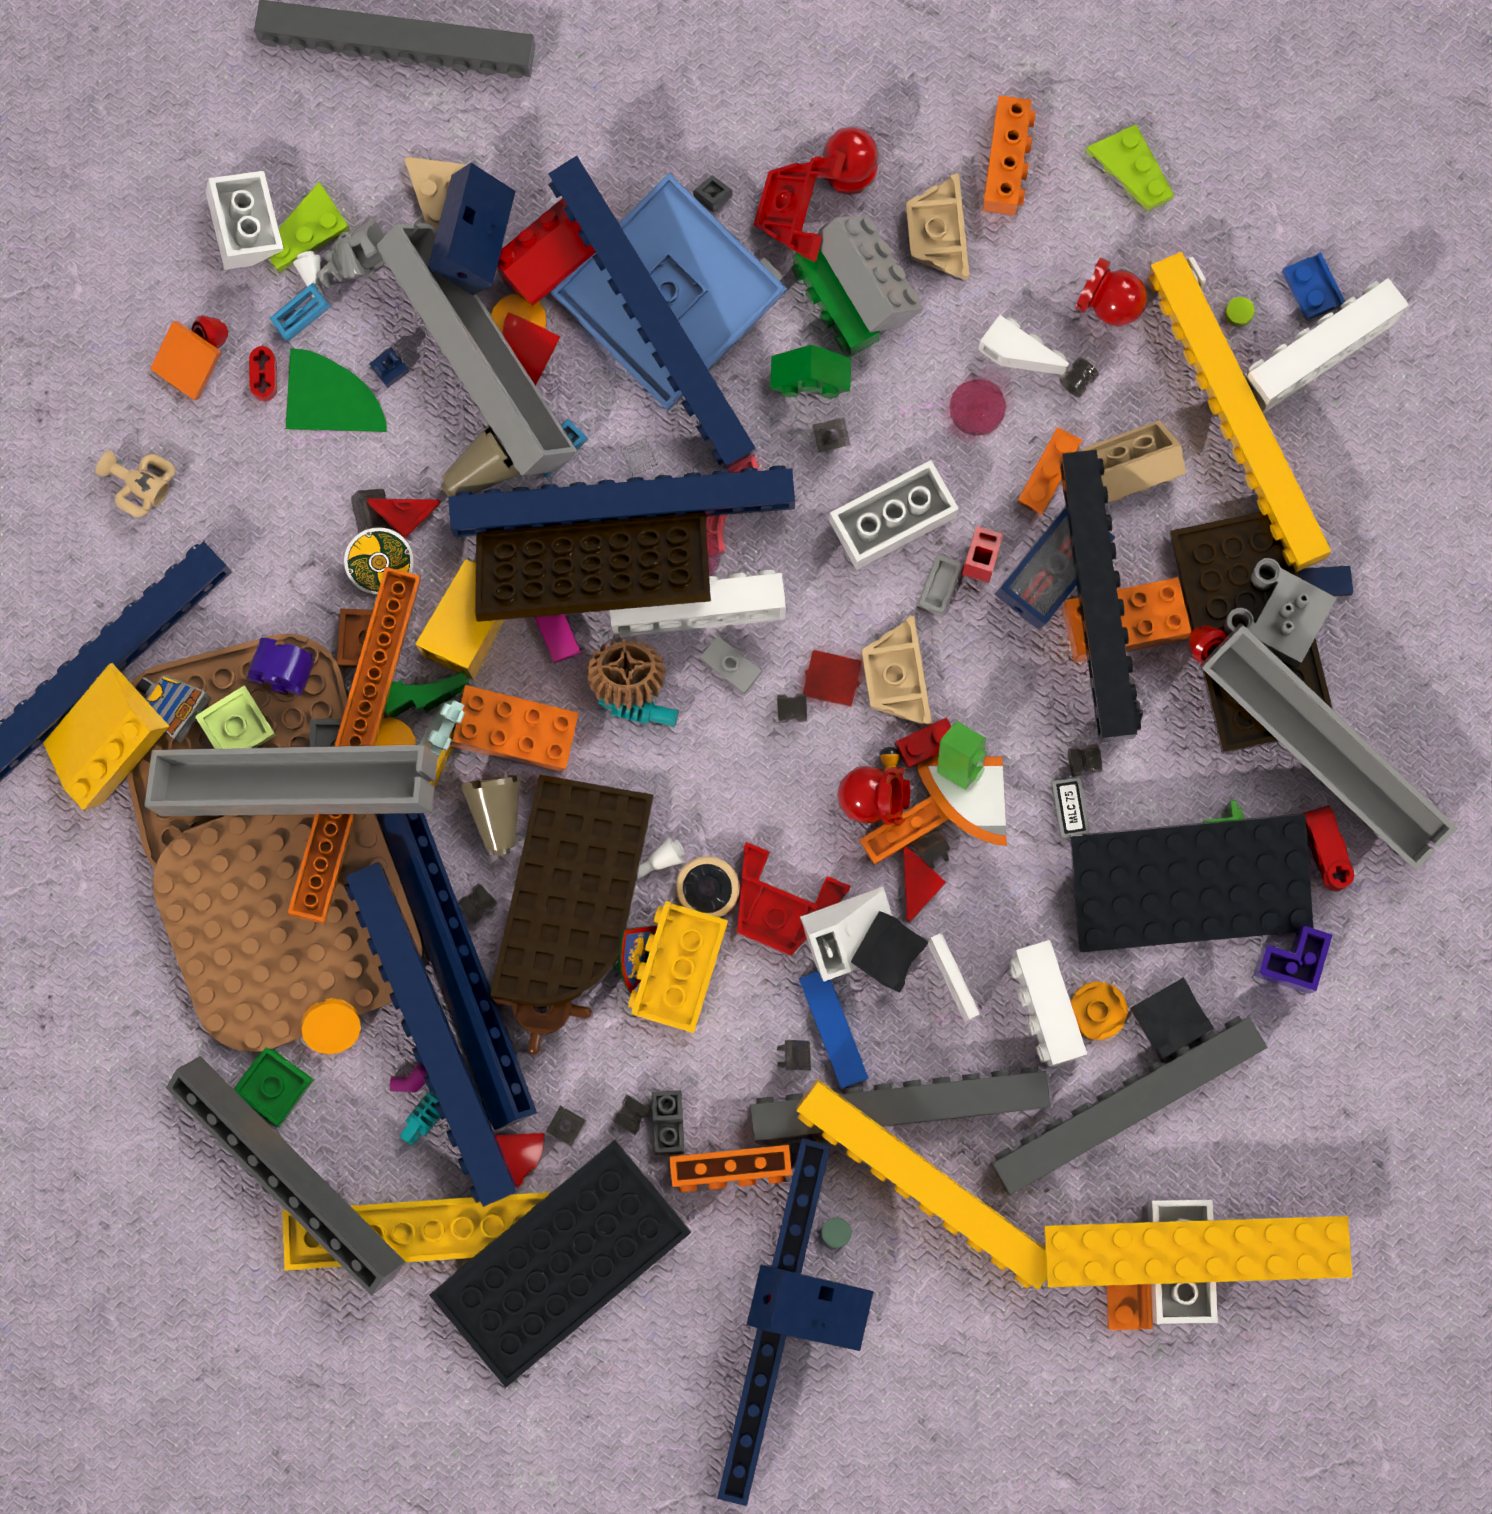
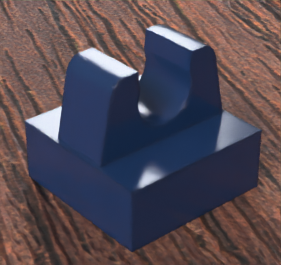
[369,347,410,388]

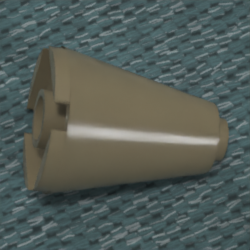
[441,425,520,497]
[461,775,520,856]

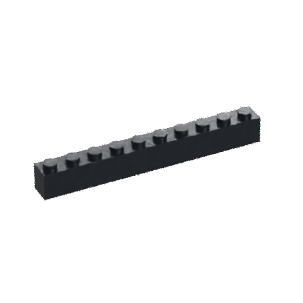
[1059,449,1141,743]

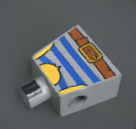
[136,675,211,743]

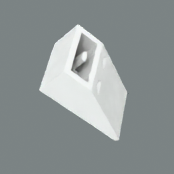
[800,887,892,981]

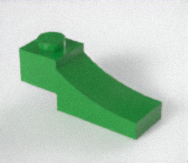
[385,671,471,718]

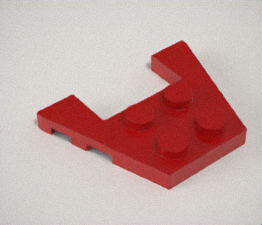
[753,151,846,262]
[737,842,851,956]

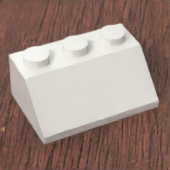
[206,171,283,270]

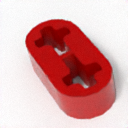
[249,346,277,402]

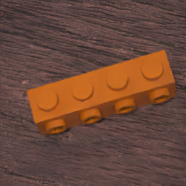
[982,95,1036,215]
[670,1145,792,1193]

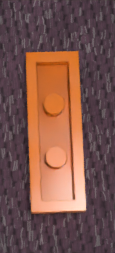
[1017,427,1082,515]
[859,796,949,865]

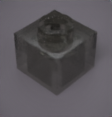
[813,418,851,453]
[546,1105,587,1147]

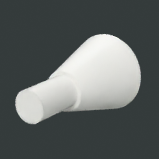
[293,251,324,305]
[637,838,686,879]

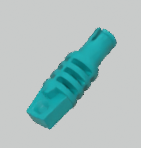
[598,699,679,728]
[400,1091,440,1145]

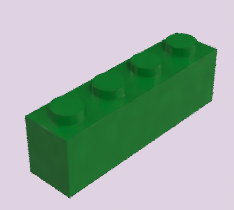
[791,248,880,357]

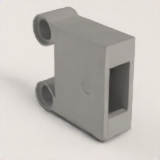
[1224,558,1337,668]

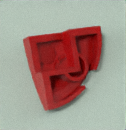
[502,312,561,386]
[495,1133,545,1188]

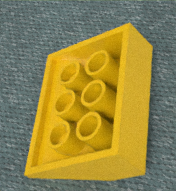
[43,663,169,810]

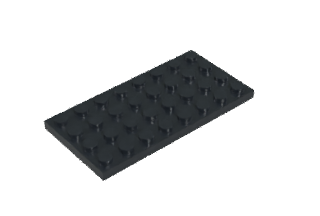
[1069,813,1314,953]
[429,1139,691,1388]

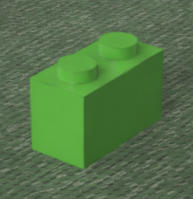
[937,721,987,790]

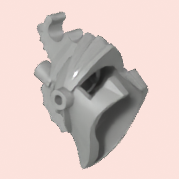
[317,214,386,288]

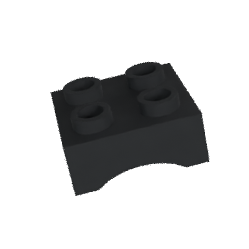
[851,911,928,993]
[1130,977,1214,1060]

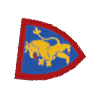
[616,925,657,994]

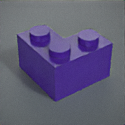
[1253,926,1333,994]

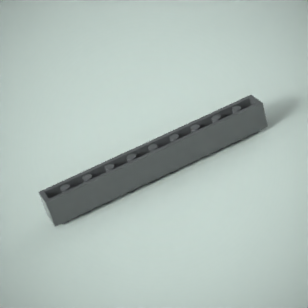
[254,0,536,79]
[991,1016,1268,1195]
[166,1056,405,1296]
[751,1066,1051,1141]

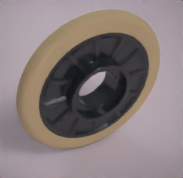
[676,856,740,918]

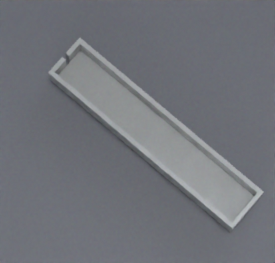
[376,224,577,476]
[1199,624,1458,870]
[145,745,438,816]

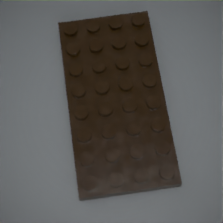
[475,512,711,622]
[1169,512,1333,754]

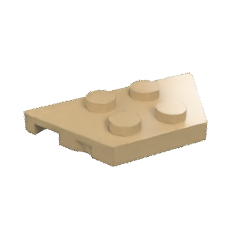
[404,157,465,232]
[905,173,970,280]
[861,616,932,726]

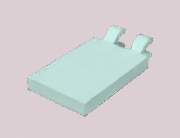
[419,700,465,758]

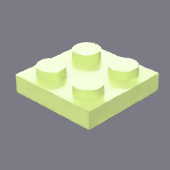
[195,685,276,749]

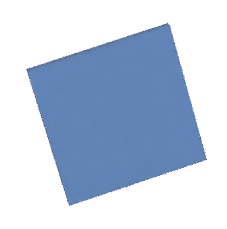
[551,173,788,411]

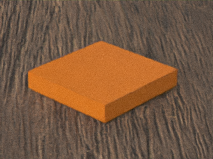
[150,321,222,400]

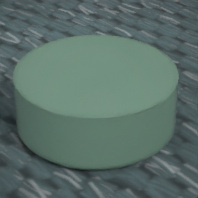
[822,1218,852,1248]

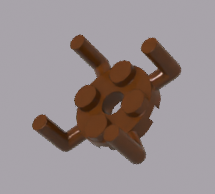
[493,999,594,1057]

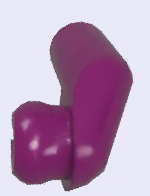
[390,1063,427,1093]

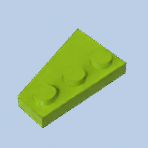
[1085,124,1174,211]
[269,182,350,273]

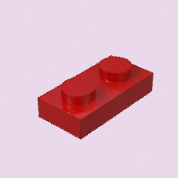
[894,717,951,769]

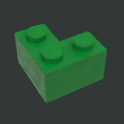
[770,344,851,398]

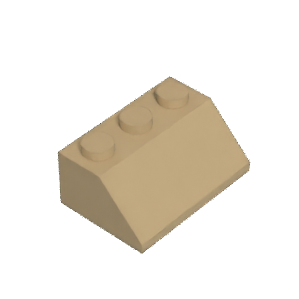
[1081,420,1186,502]

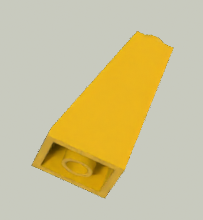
[416,559,505,680]

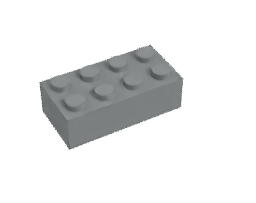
[818,215,924,332]

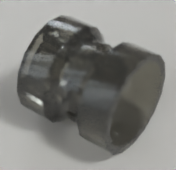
[1059,357,1099,398]
[777,693,807,723]
[1068,744,1102,777]
[458,882,498,923]
[611,1094,651,1135]

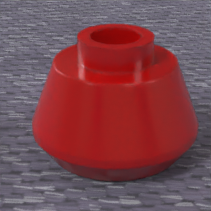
[192,315,228,349]
[1189,625,1227,663]

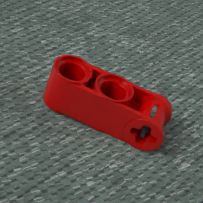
[1303,805,1354,892]

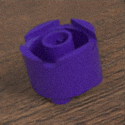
[247,638,315,695]

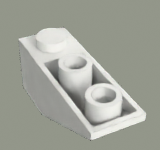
[978,315,1069,375]

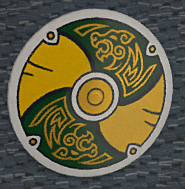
[344,527,413,595]

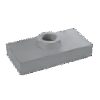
[699,636,762,694]

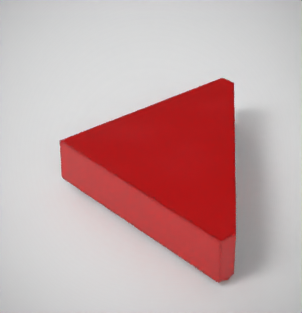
[366,498,441,538]
[903,846,946,923]

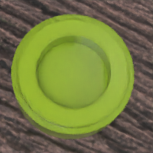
[1225,297,1255,327]

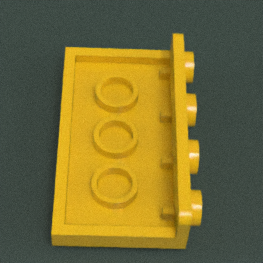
[628,901,728,1033]

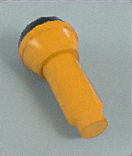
[879,747,900,771]

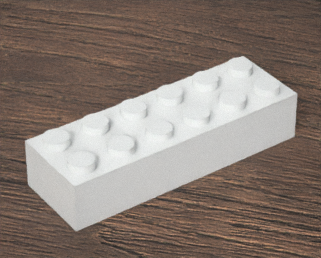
[1245,278,1409,414]
[610,570,786,638]

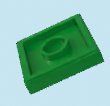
[234,1047,315,1128]

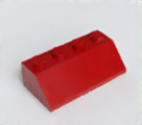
[496,197,596,306]

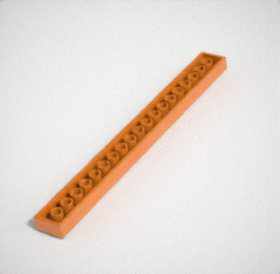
[288,567,421,925]

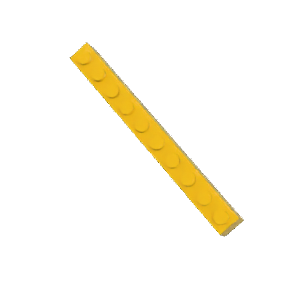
[796,1078,1046,1290]

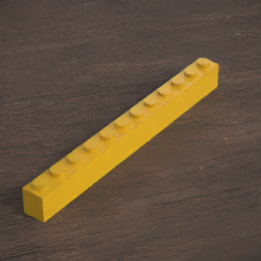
[1147,251,1331,572]

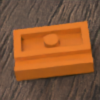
[1106,1284,1153,1330]

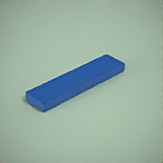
[799,971,869,1089]

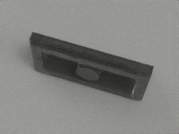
[351,489,394,534]

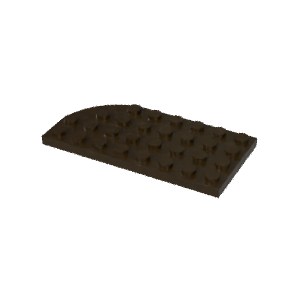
[490,774,654,1007]

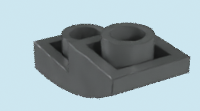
[652,1090,685,1156]

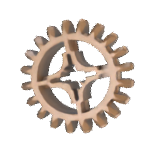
[587,637,666,711]

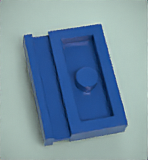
[1282,252,1345,321]

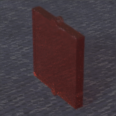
[802,650,862,707]

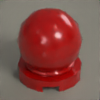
[823,126,879,195]
[1075,257,1147,327]
[837,766,911,826]

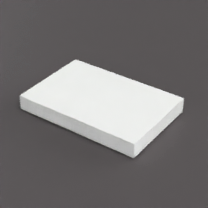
[928,934,979,1023]

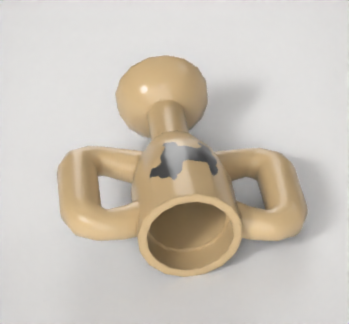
[95,450,175,518]

